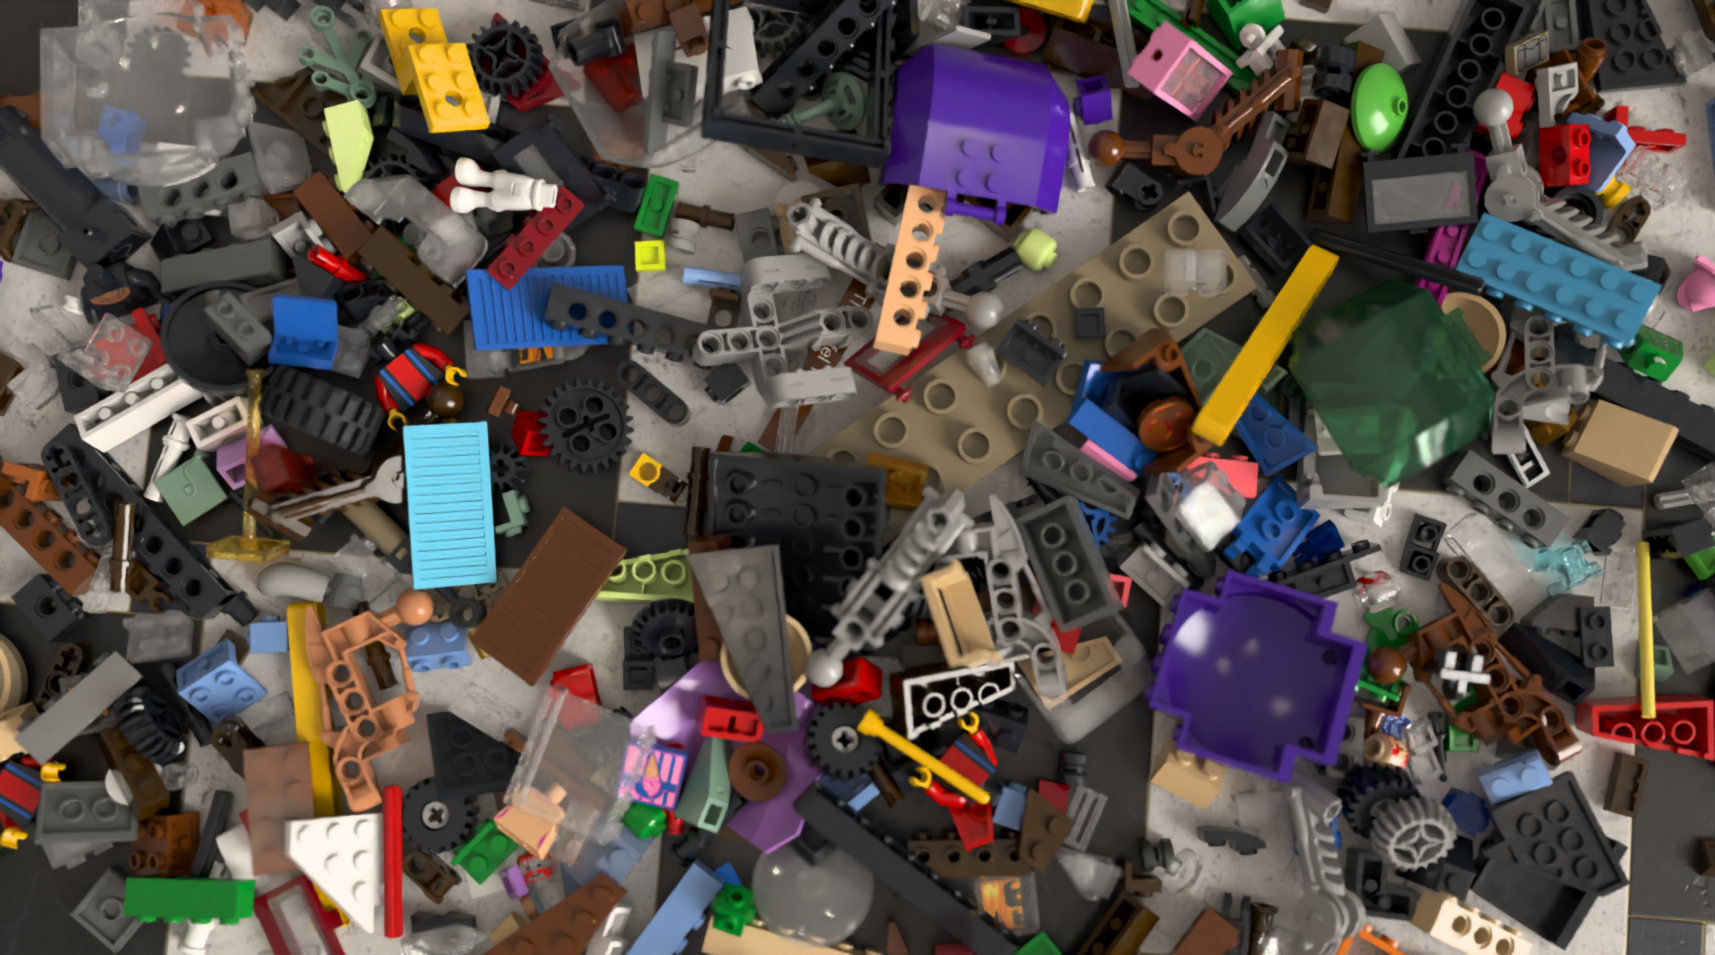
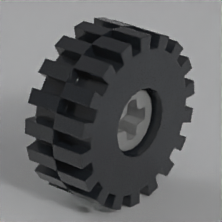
[803,701,883,784]
[1337,761,1421,839]
[402,776,480,854]

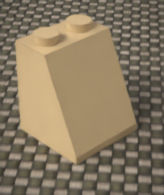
[1561,399,1679,487]

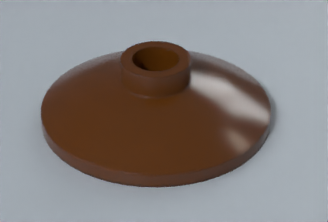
[728,742,787,802]

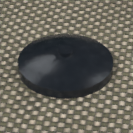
[160,281,282,395]

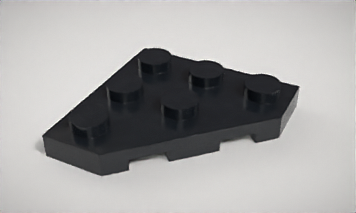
[426,710,531,801]

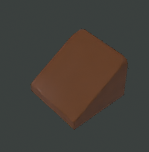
[886,917,910,955]

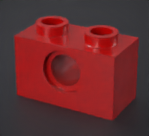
[1539,124,1591,187]

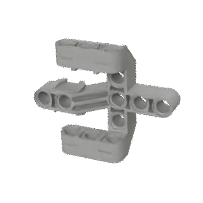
[692,253,873,410]

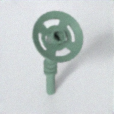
[779,71,866,131]

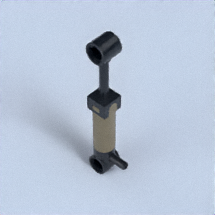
[313,467,487,629]

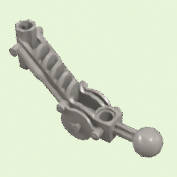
[1473,88,1648,271]
[785,198,1004,329]
[805,486,974,687]
[1278,765,1366,955]

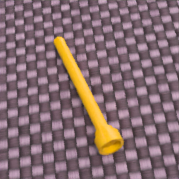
[857,709,989,804]

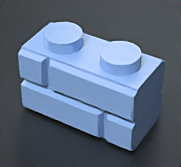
[1478,747,1553,805]

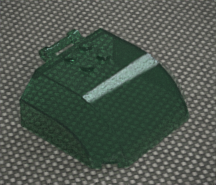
[1289,279,1495,488]

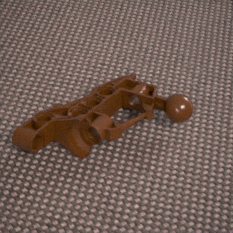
[1365,583,1582,767]

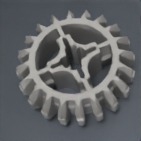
[1370,795,1457,872]

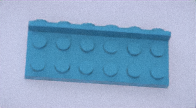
[1454,213,1662,350]

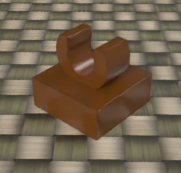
[485,385,520,417]

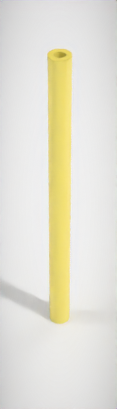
[1636,542,1655,718]

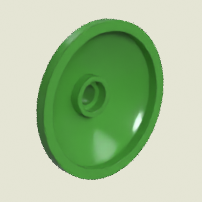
[1351,63,1409,153]

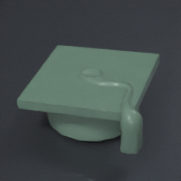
[154,450,228,526]

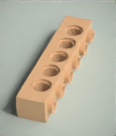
[873,185,946,356]

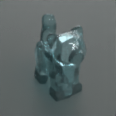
[1532,539,1602,596]

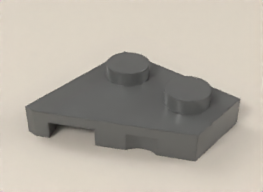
[1525,0,1579,55]

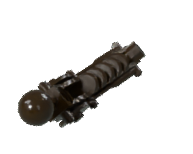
[244,382,463,542]

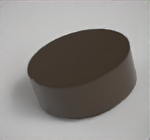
[1290,34,1318,62]

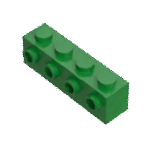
[123,876,255,925]

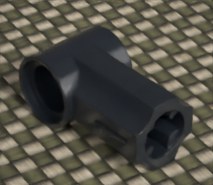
[565,19,626,67]

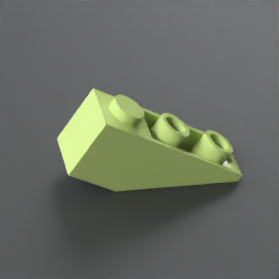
[323,100,374,200]

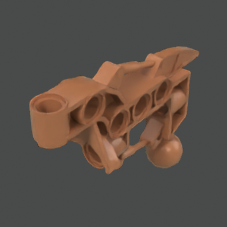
[305,588,434,814]

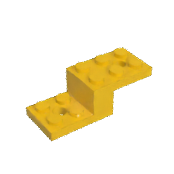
[378,8,490,133]

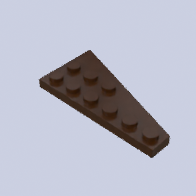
[482,872,628,955]

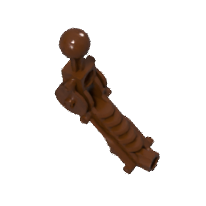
[1087,49,1304,177]

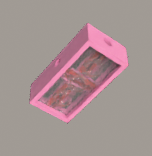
[1128,21,1233,122]

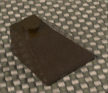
[803,129,871,187]

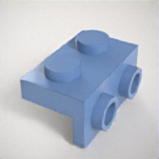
[405,622,471,673]

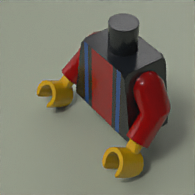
[373,337,467,432]
[909,711,1004,808]
[0,754,69,849]

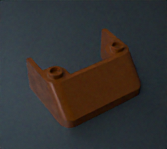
[1099,328,1213,473]

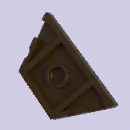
[251,66,348,158]

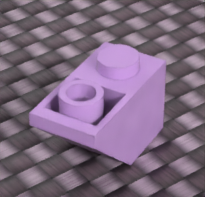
[217,424,287,490]

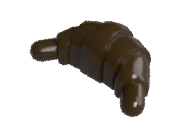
[0,198,40,263]

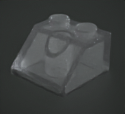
[1171,460,1245,553]

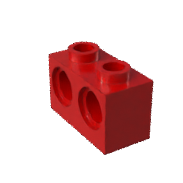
[811,657,883,707]
[696,694,763,742]

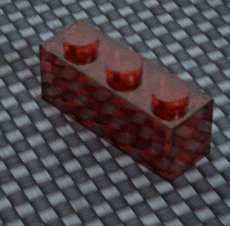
[249,444,317,497]

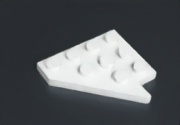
[284,811,403,933]

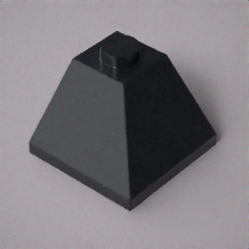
[880,721,948,794]
[1395,834,1474,903]

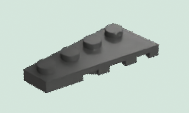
[1145,473,1217,580]

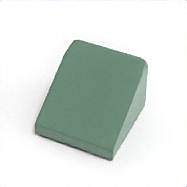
[1634,643,1674,682]

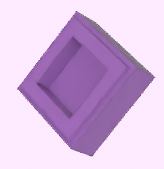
[499,865,529,899]

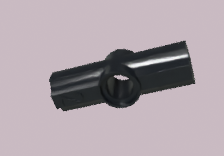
[935,246,1023,313]
[1276,342,1309,433]

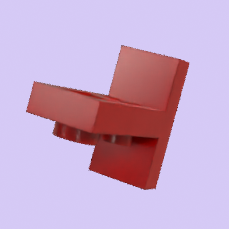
[1603,105,1686,166]

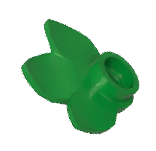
[1363,606,1419,650]

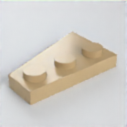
[1016,636,1123,710]

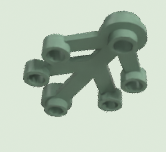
[298,6,377,110]

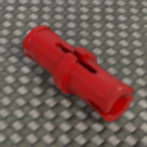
[307,244,367,284]

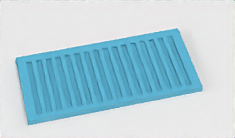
[403,421,497,589]

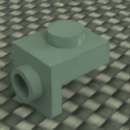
[494,490,530,538]

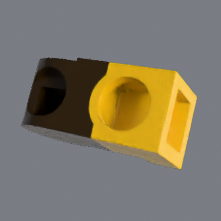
[629,452,688,503]

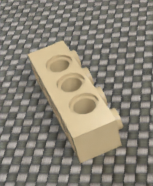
[1410,890,1532,955]

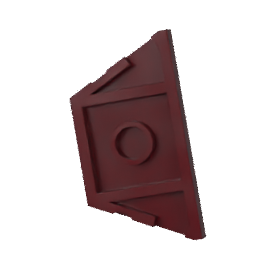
[484,12,579,112]

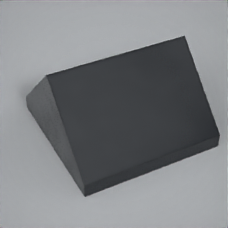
[292,255,347,314]

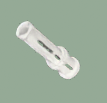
[143,412,193,502]
[177,859,230,955]

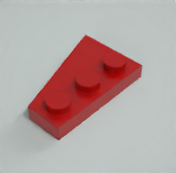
[947,801,994,851]

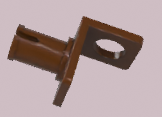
[1354,680,1411,738]

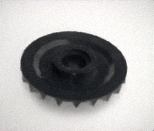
[631,598,699,662]

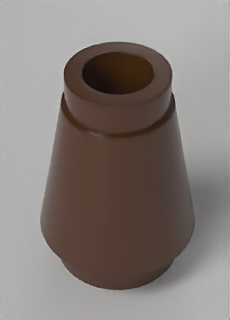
[1575,38,1608,83]

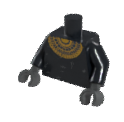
[80,261,175,345]

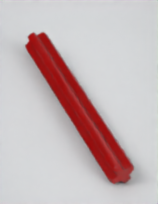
[383,785,403,939]

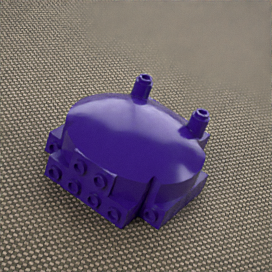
[1144,570,1368,784]

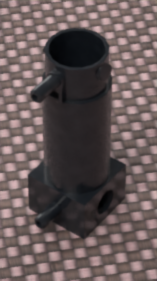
[0,105,153,269]

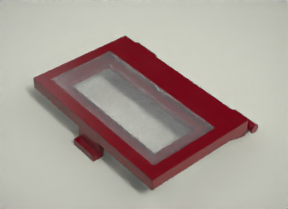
[844,313,976,403]
[253,873,345,955]

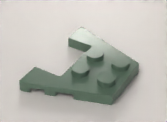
[1180,327,1288,407]

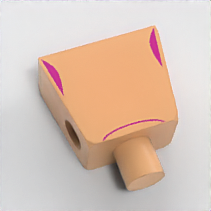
[493,782,568,861]

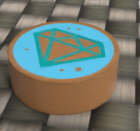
[520,890,545,921]

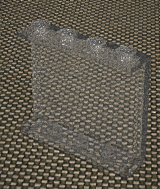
[503,684,657,846]

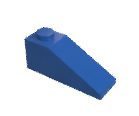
[1066,396,1158,478]

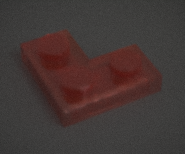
[583,43,642,114]

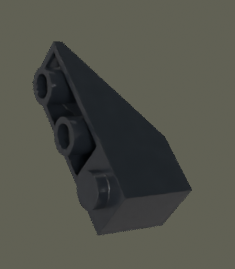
[1497,622,1595,707]

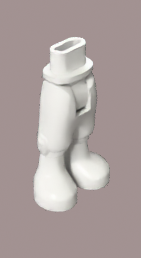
[450,157,557,214]

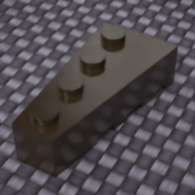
[889,661,1016,741]

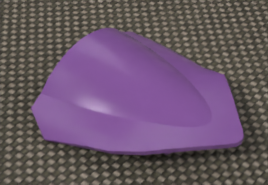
[629,642,829,854]

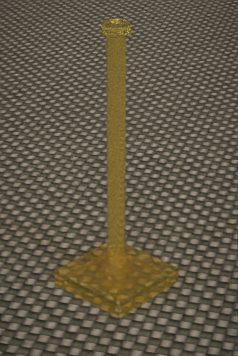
[206,369,290,563]

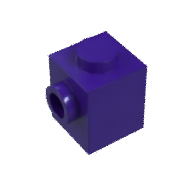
[1072,74,1113,126]

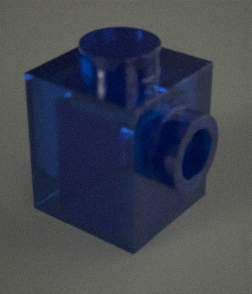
[1440,787,1489,837]

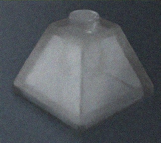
[1055,847,1121,902]

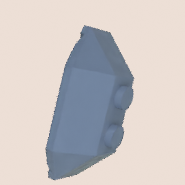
[560,810,655,898]

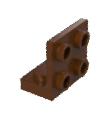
[129,811,200,878]

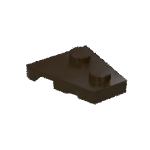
[1015,788,1076,874]

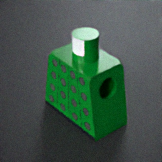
[1617,324,1683,382]

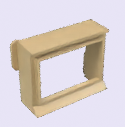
[920,559,1003,669]

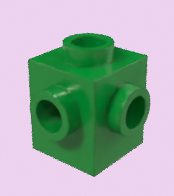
[711,882,757,937]

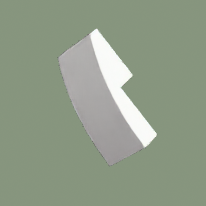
[215,823,272,889]

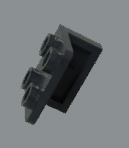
[1103,366,1193,439]

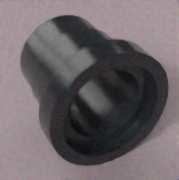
[221,590,260,627]

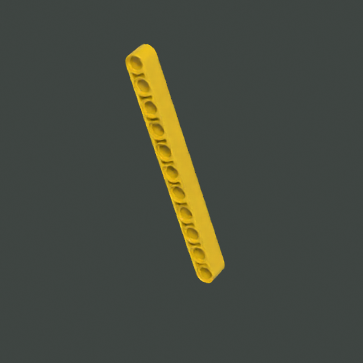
[287,600,350,930]

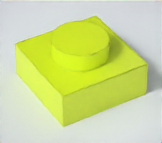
[635,240,666,273]

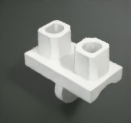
[1236,23,1285,76]

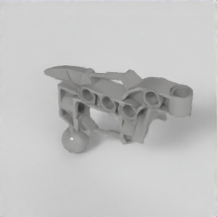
[1491,296,1658,454]
[889,493,1068,696]

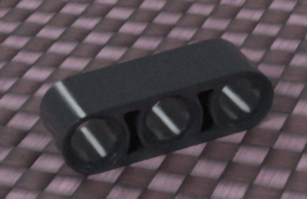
[616,360,691,427]

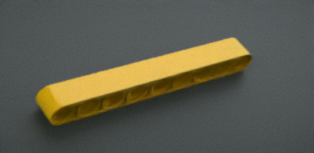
[1192,244,1339,446]

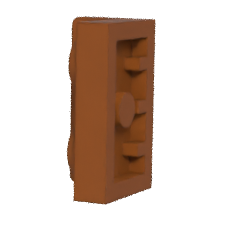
[1,461,69,501]

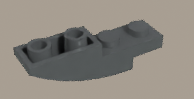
[1214,111,1290,232]

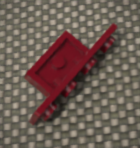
[486,186,584,291]

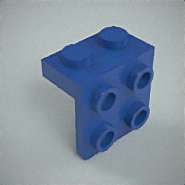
[268,294,338,370]

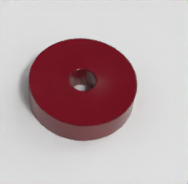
[1002,8,1046,57]

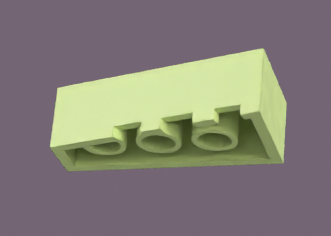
[593,549,694,605]

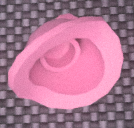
[1676,256,1715,313]

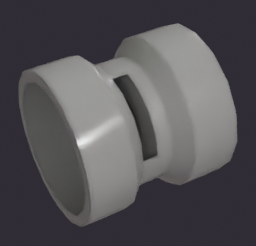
[666,218,700,255]

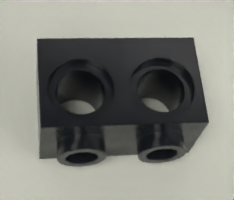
[1314,716,1365,779]

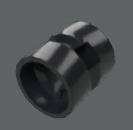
[1310,46,1356,99]

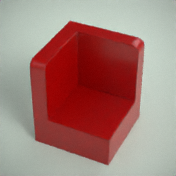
[511,410,551,457]

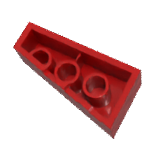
[1575,694,1714,761]

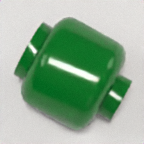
[622,800,667,840]

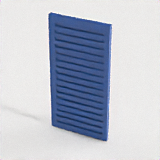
[464,265,632,351]

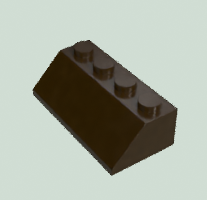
[1042,16,1153,100]

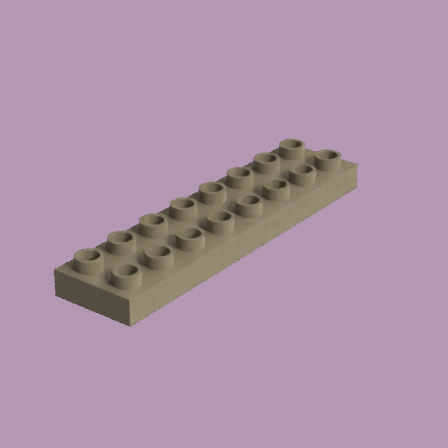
[807,192,1258,548]

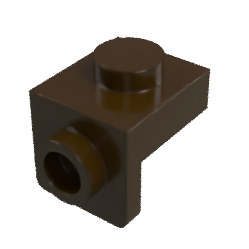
[1116,856,1162,897]

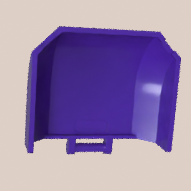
[878,42,1070,225]

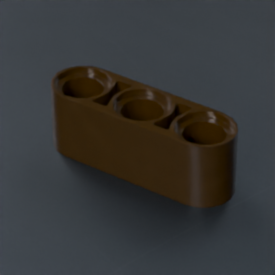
[1436,556,1514,628]

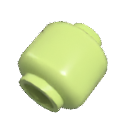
[1013,228,1058,271]

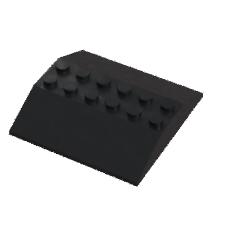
[708,452,886,651]

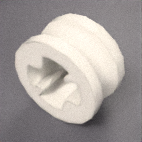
[60,295,85,317]

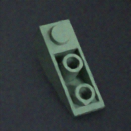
[673,736,732,833]

